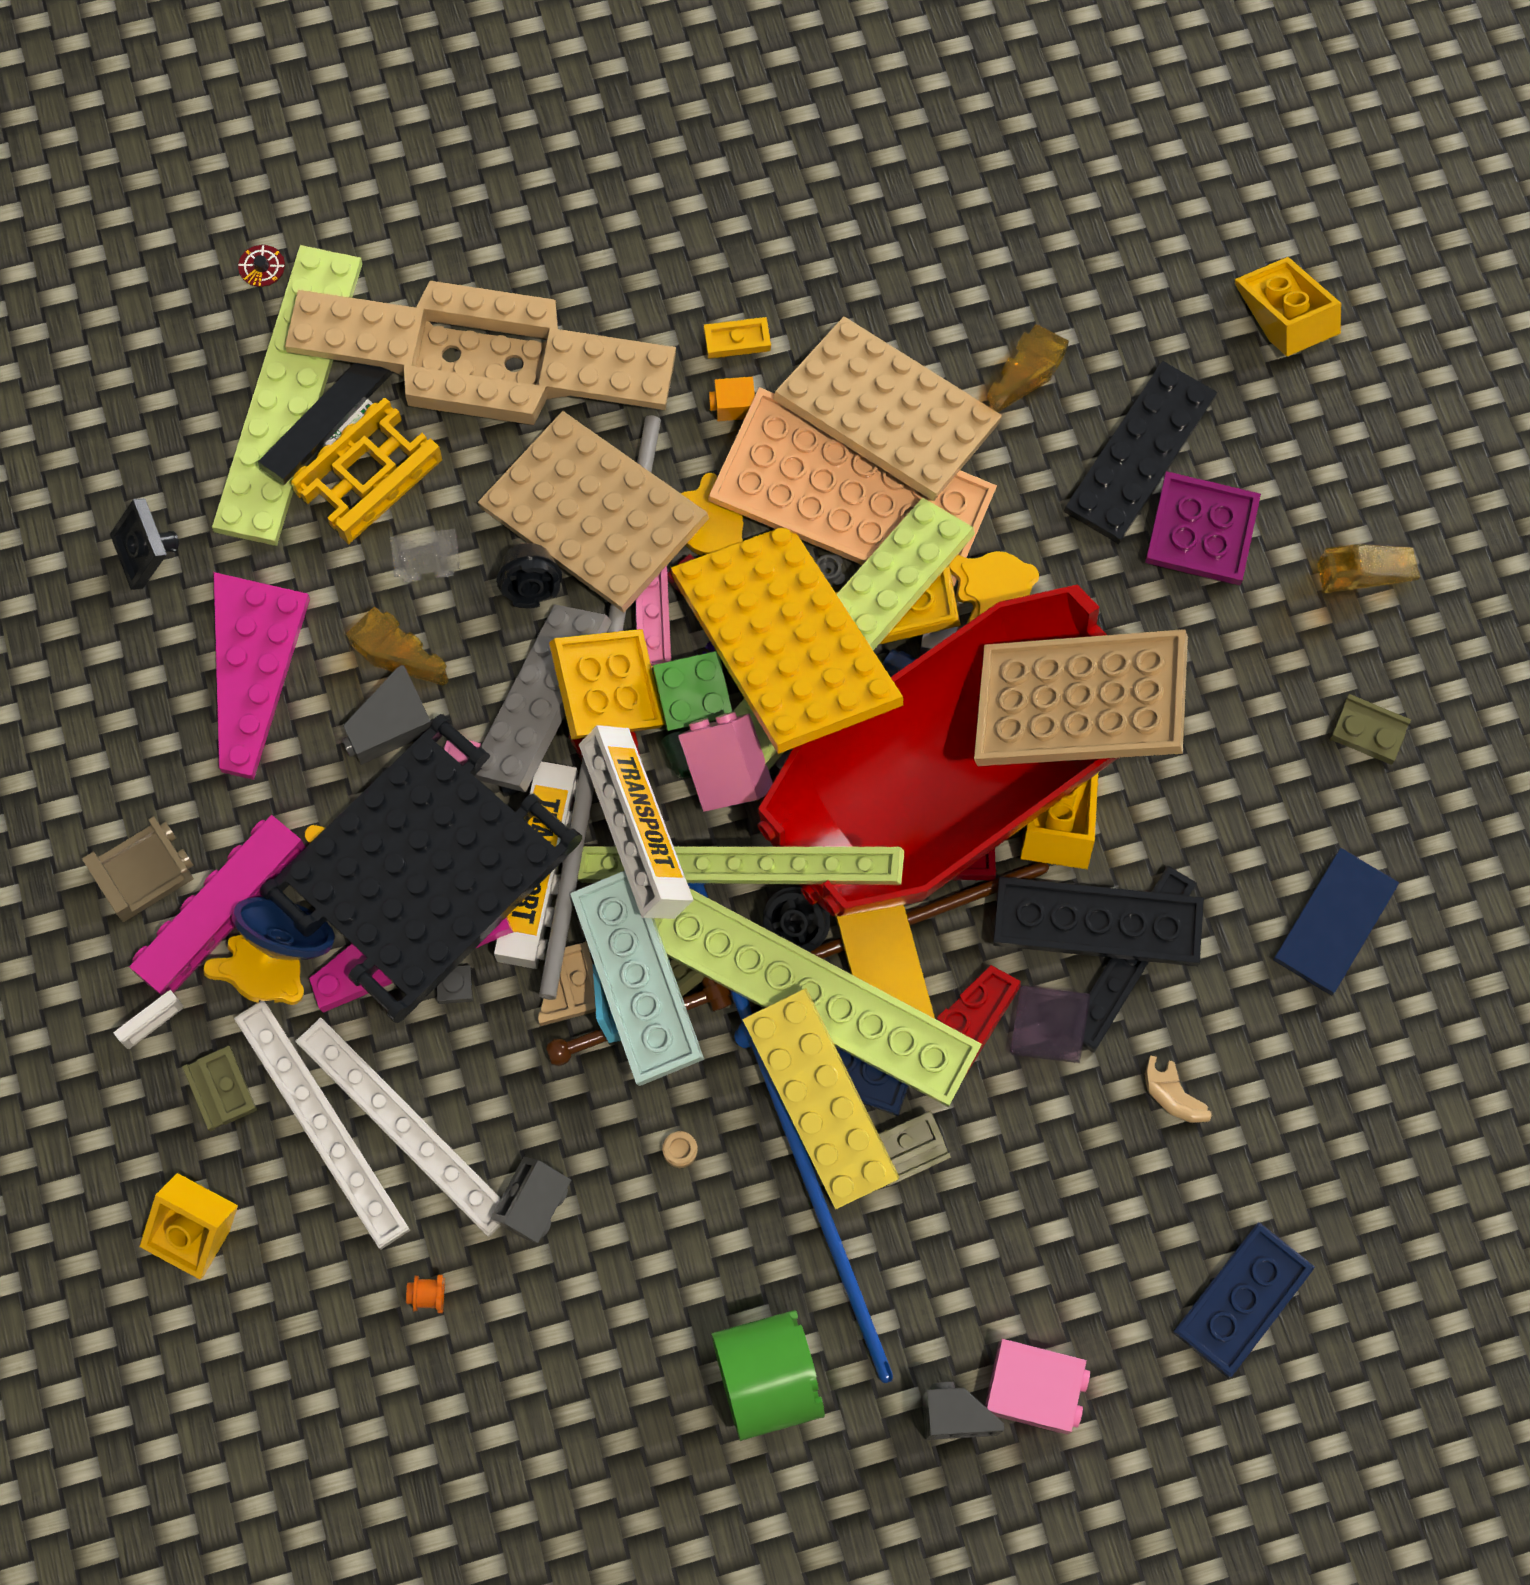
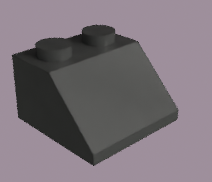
[922,1382,1004,1440]

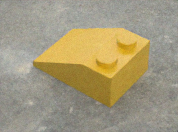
[1235,257,1341,357]
[1021,773,1098,870]

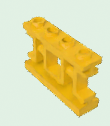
[291,398,442,545]

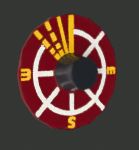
[238,245,285,287]

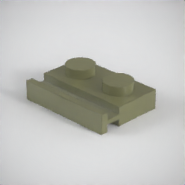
[1330,694,1411,765]
[182,1046,257,1132]
[878,1111,951,1186]

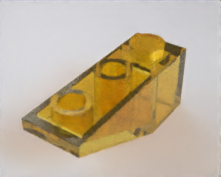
[986,324,1069,412]
[1317,544,1420,593]
[346,606,449,685]

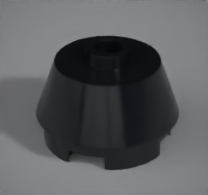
[496,543,562,609]
[763,887,830,952]

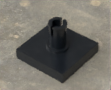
[110,498,179,590]

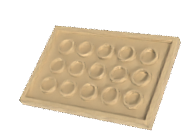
[773,317,1002,501]
[478,411,709,613]
[974,629,1188,766]

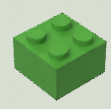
[652,651,732,732]

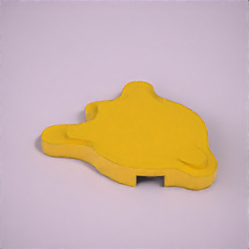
[681,473,743,556]
[948,551,1039,623]
[204,935,304,1005]

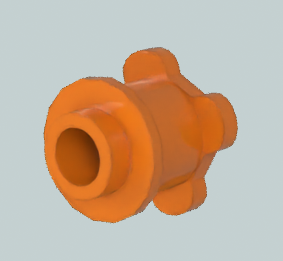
[406,1274,445,1313]

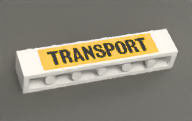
[579,725,694,919]
[494,761,579,969]

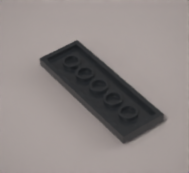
[1064,361,1217,544]
[993,877,1204,967]

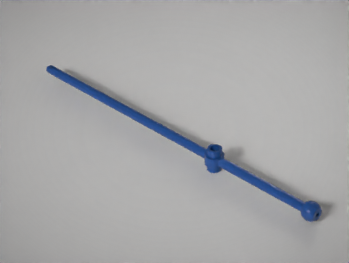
[687,883,893,1383]

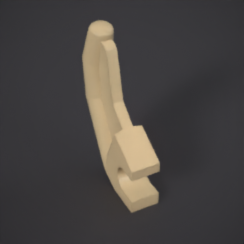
[1145,1055,1212,1123]

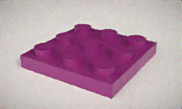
[1145,471,1261,585]

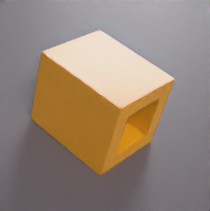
[709,377,755,421]

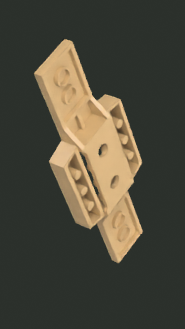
[285,281,676,425]

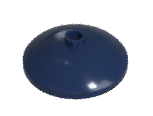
[232,897,335,960]

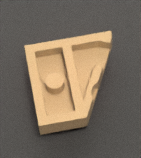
[538,942,596,1026]

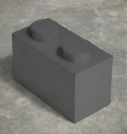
[490,1157,571,1243]

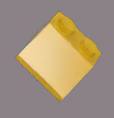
[139,1173,238,1280]

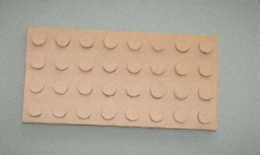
[708,387,997,586]

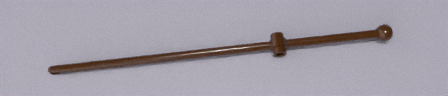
[546,862,1049,1066]

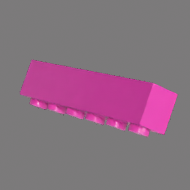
[129,815,306,996]

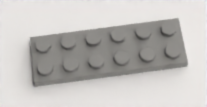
[475,604,612,792]

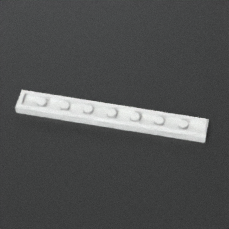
[234,1001,410,1250]
[296,1017,501,1238]

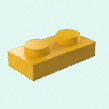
[704,317,771,359]

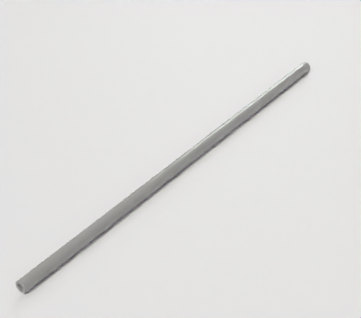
[539,415,661,1000]

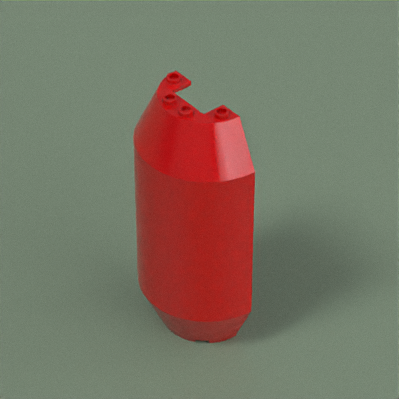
[757,584,1118,916]

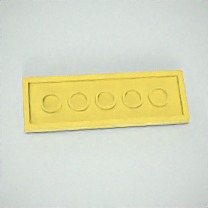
[742,988,900,1209]

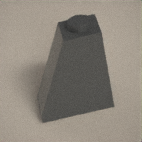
[342,665,431,765]

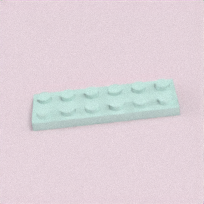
[570,870,704,1086]

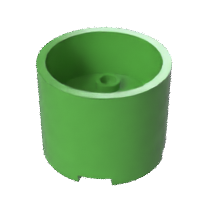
[711,1310,825,1441]

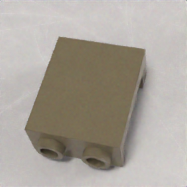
[82,816,194,923]

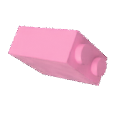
[678,711,773,812]
[985,1339,1090,1435]

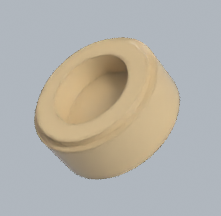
[662,1131,698,1168]

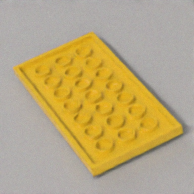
[671,528,903,754]

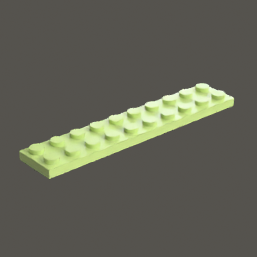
[212,245,362,546]
[734,497,975,770]
[654,888,982,1107]

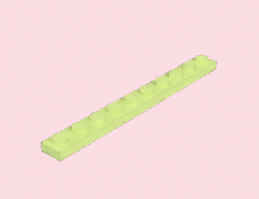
[578,846,904,885]

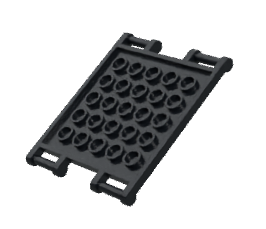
[259,714,582,1023]

